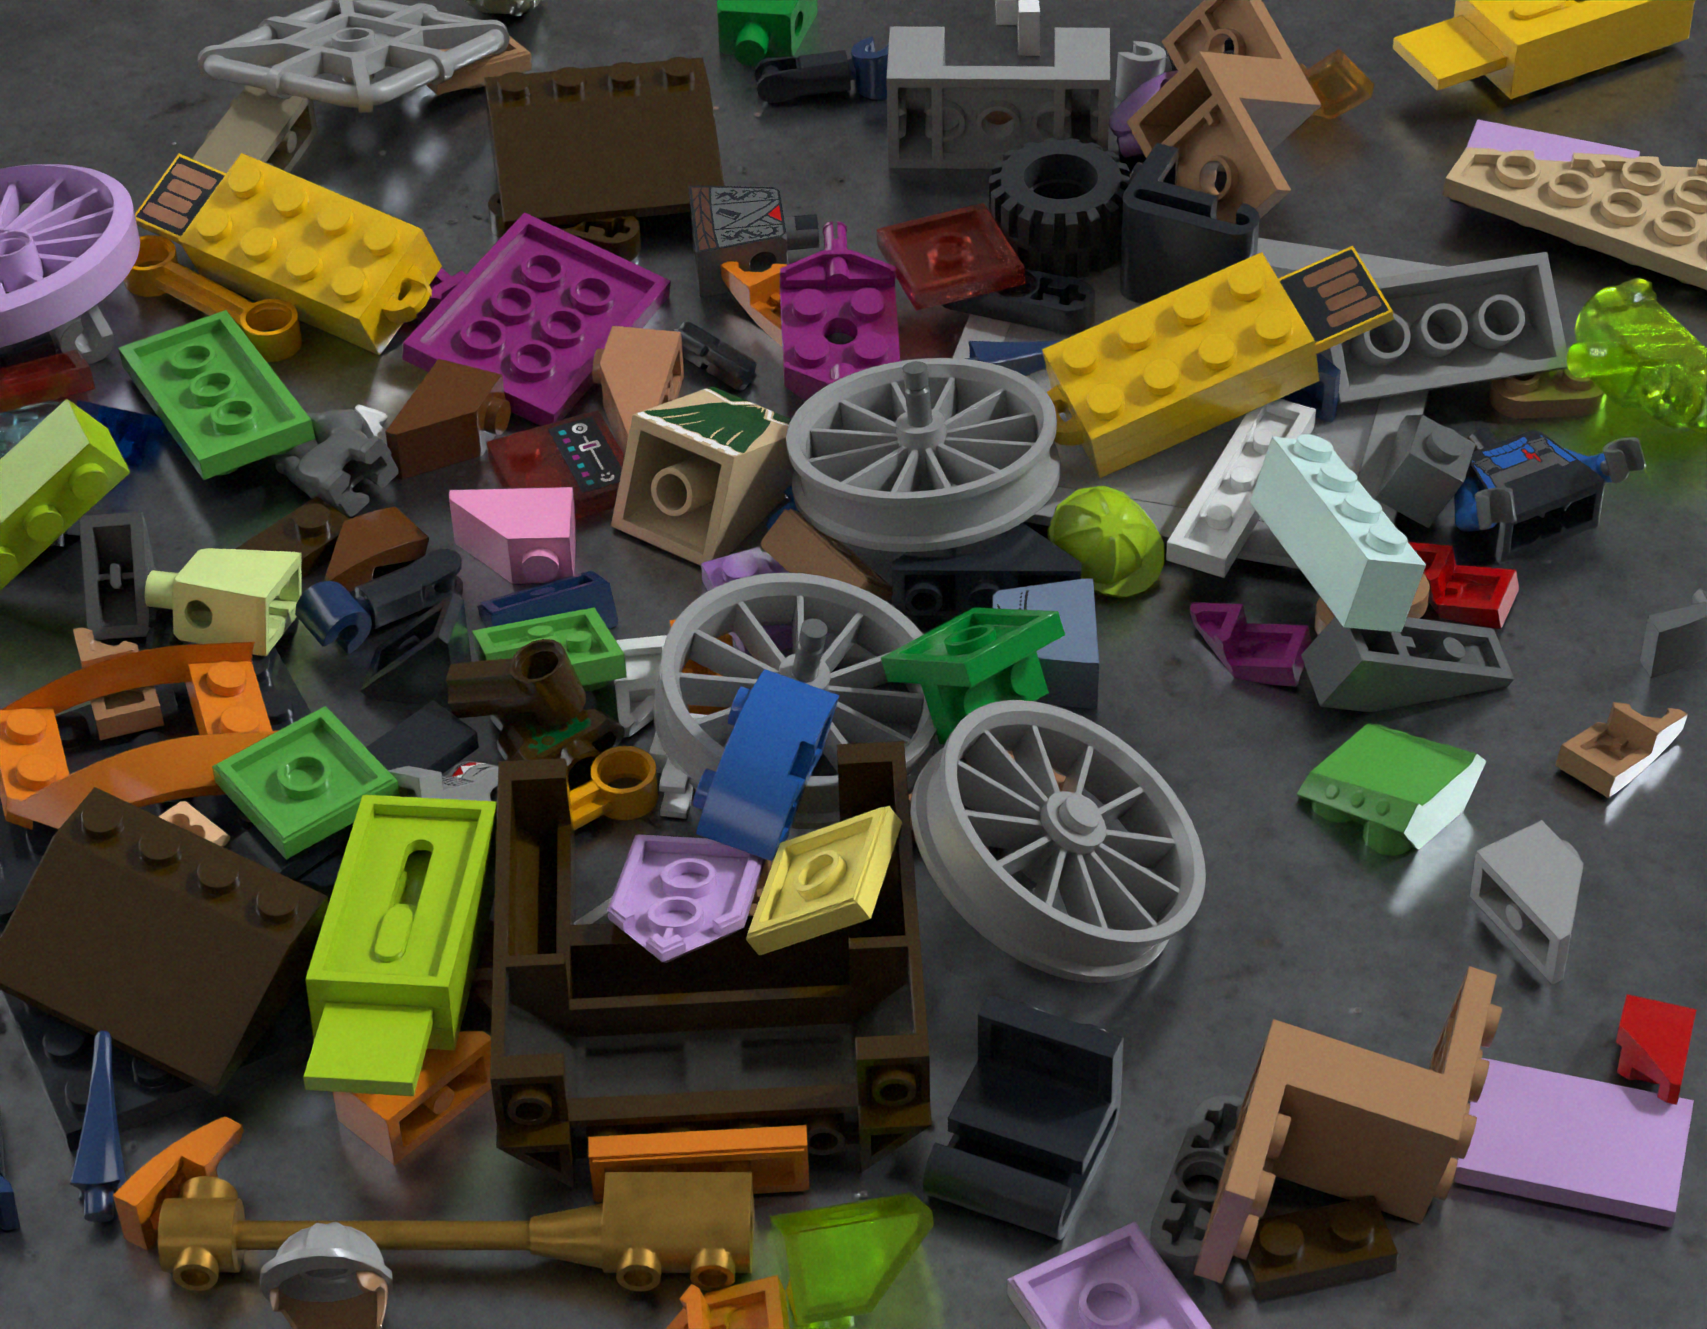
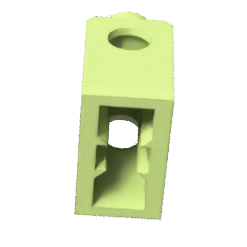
[145,548,302,656]

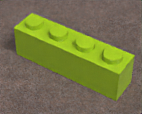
[0,399,130,590]

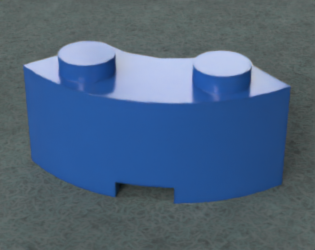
[693,669,840,861]

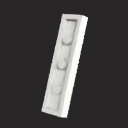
[1166,399,1316,578]

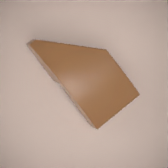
[1555,702,1688,798]

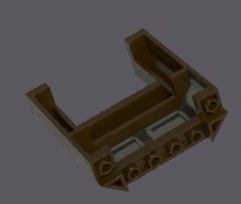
[490,741,932,1188]

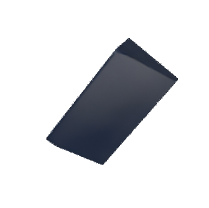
[477,571,618,629]

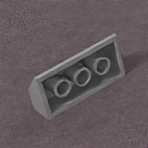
[1320,252,1570,405]

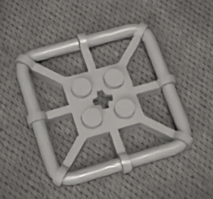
[197,0,510,113]

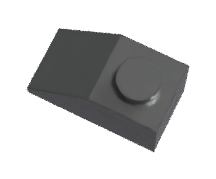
[1375,415,1475,528]

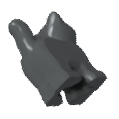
[275,409,399,516]

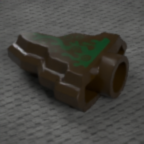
[490,709,625,791]

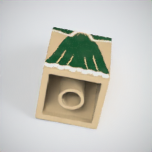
[611,386,794,566]

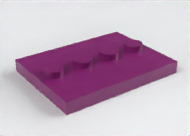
[402,212,671,429]

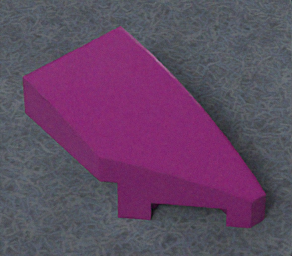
[1189,602,1312,687]

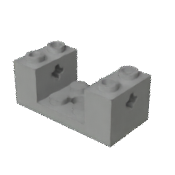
[887,26,1110,169]

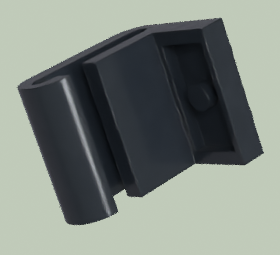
[1120,143,1260,304]
[923,994,1124,1240]

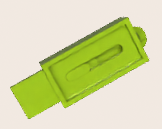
[303,795,497,1096]

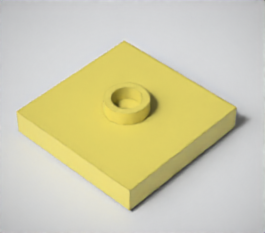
[746,806,902,956]

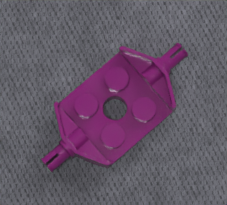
[780,221,902,401]

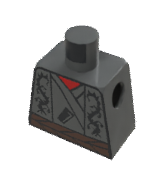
[689,185,819,297]

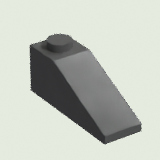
[1301,616,1515,713]

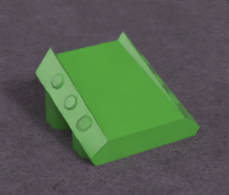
[1297,723,1486,856]

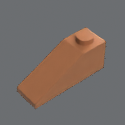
[592,326,684,458]

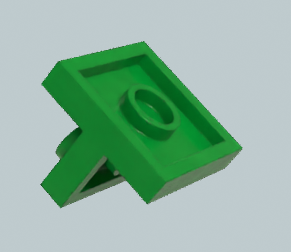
[881,608,1065,745]

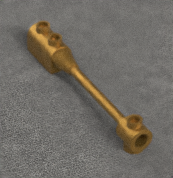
[158,1172,754,1291]

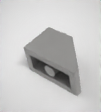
[1470,820,1584,985]

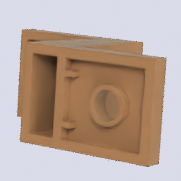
[1126,0,1322,224]
[1193,966,1502,1283]

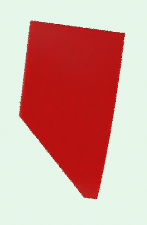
[1408,542,1519,629]
[1616,994,1697,1105]

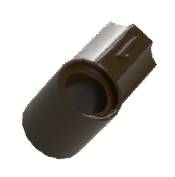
[446,639,586,726]

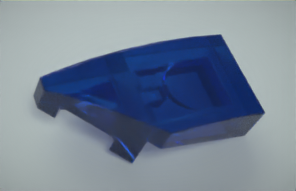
[77,400,165,467]

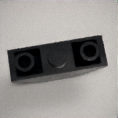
[892,523,1081,616]

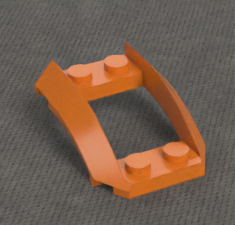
[0,642,279,830]

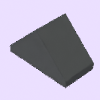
[79,511,156,640]

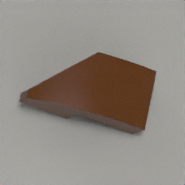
[324,506,430,592]

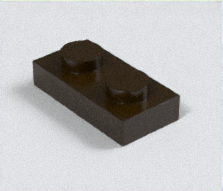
[235,496,349,579]
[1239,1196,1398,1301]

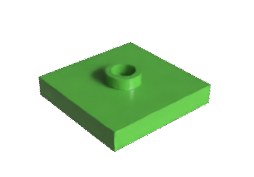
[212,706,400,859]

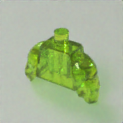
[1567,278,1707,434]

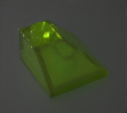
[769,1192,934,1329]

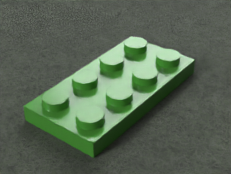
[118,310,315,480]

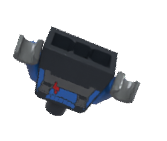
[1454,428,1646,564]

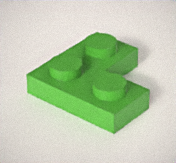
[472,607,627,691]

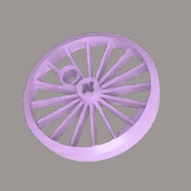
[0,164,140,348]

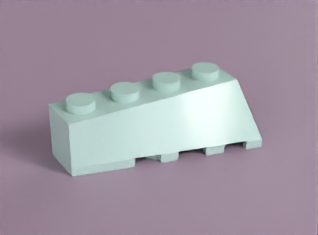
[1250,434,1426,633]

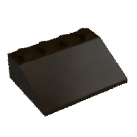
[484,57,725,230]
[0,787,328,1096]

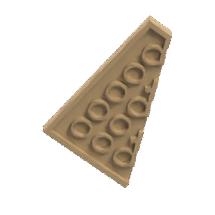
[1442,147,1707,290]

